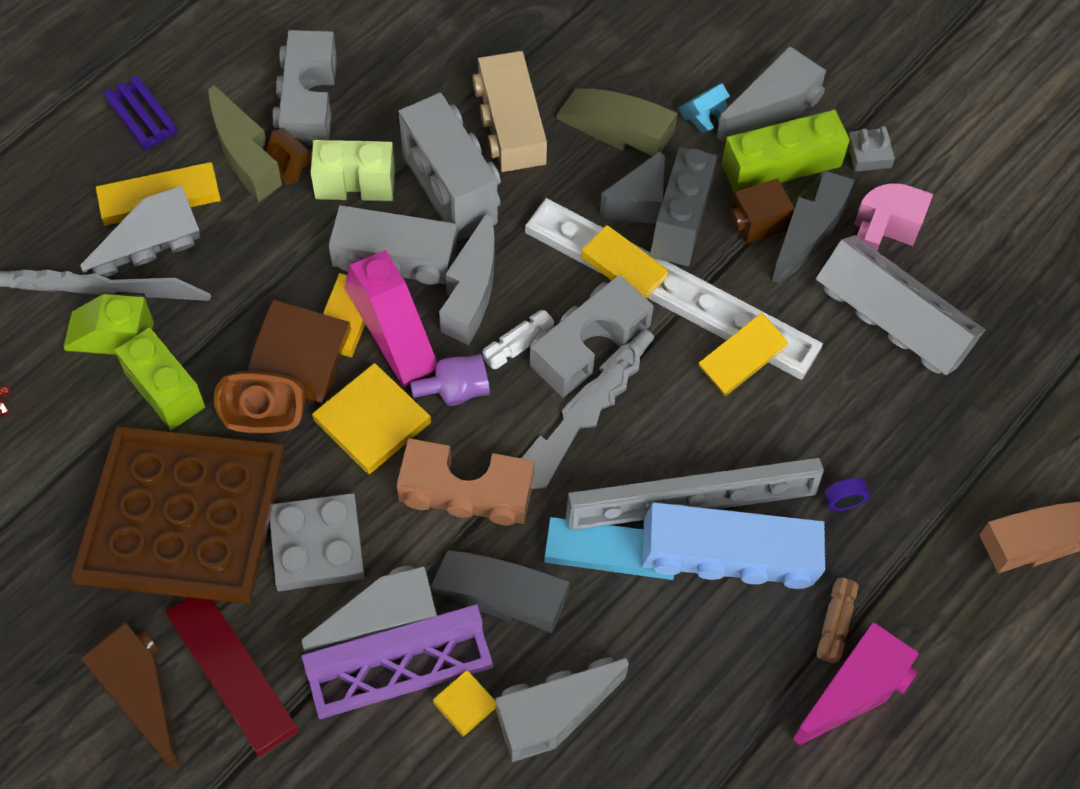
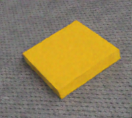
[312,363,431,475]

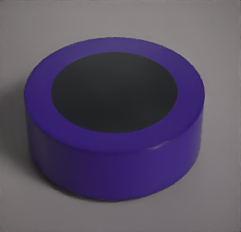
[824,478,870,511]

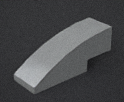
[439,215,495,346]

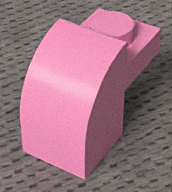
[854,184,933,251]

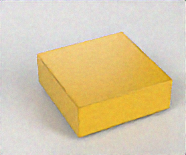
[433,670,496,737]

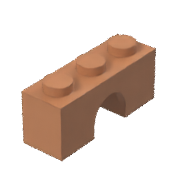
[397,438,535,526]

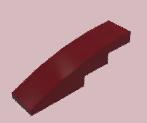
[165,597,299,757]

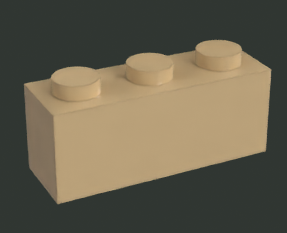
[472,51,547,172]

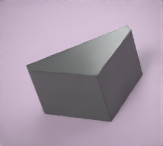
[600,151,665,224]

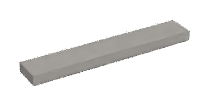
[566,458,824,530]

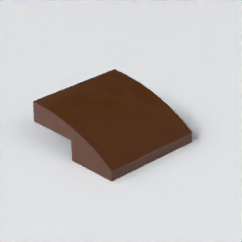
[248,300,351,406]

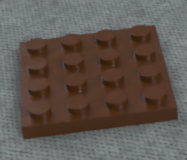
[71,426,285,604]

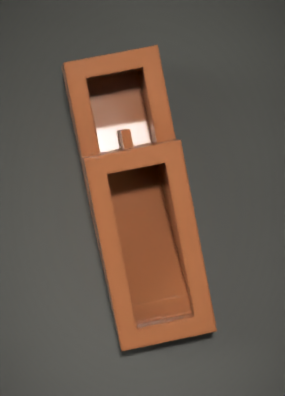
[979,502,1080,574]

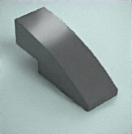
[772,171,854,283]
[430,550,570,633]

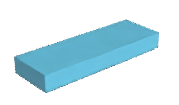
[544,517,674,580]

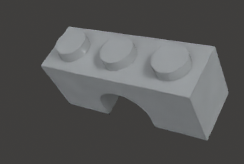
[273,30,337,146]
[530,275,654,398]

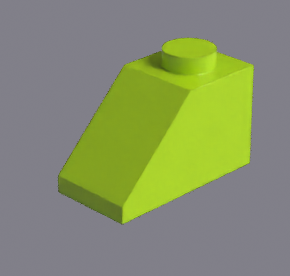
[64,294,154,355]

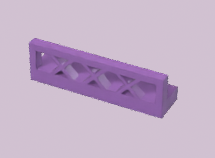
[302,605,493,720]

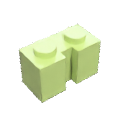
[311,140,395,201]

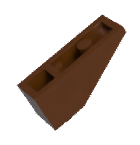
[81,623,180,771]

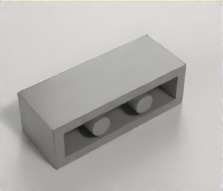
[329,205,458,285]

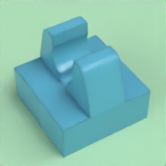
[678,83,730,133]

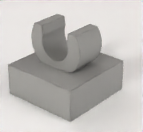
[848,127,895,172]

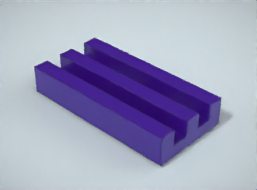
[103,75,177,151]

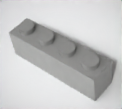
[816,235,986,375]

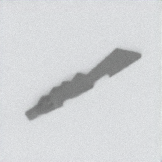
[0,269,211,301]
[522,328,654,489]

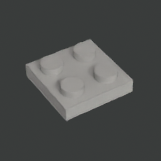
[270,493,365,591]

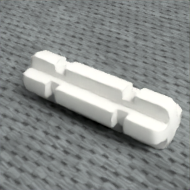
[482,310,554,369]

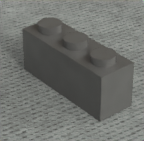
[650,147,718,266]

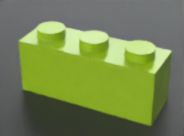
[722,110,850,194]

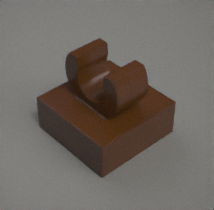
[265,128,313,185]

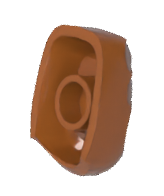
[214,370,305,433]

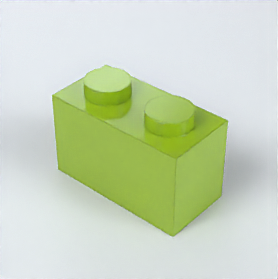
[114,327,205,431]

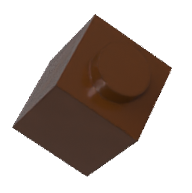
[728,178,794,244]

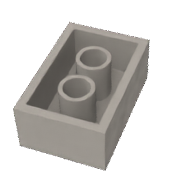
[399,92,501,241]

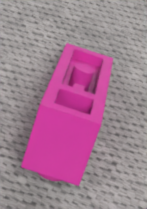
[345,250,437,387]
[793,622,920,745]

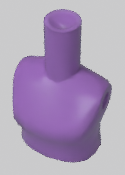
[410,354,490,406]

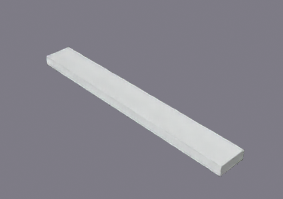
[525,198,823,380]

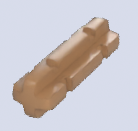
[817,578,859,663]

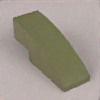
[208,85,282,203]
[557,88,678,156]

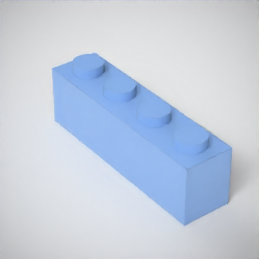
[642,502,825,589]

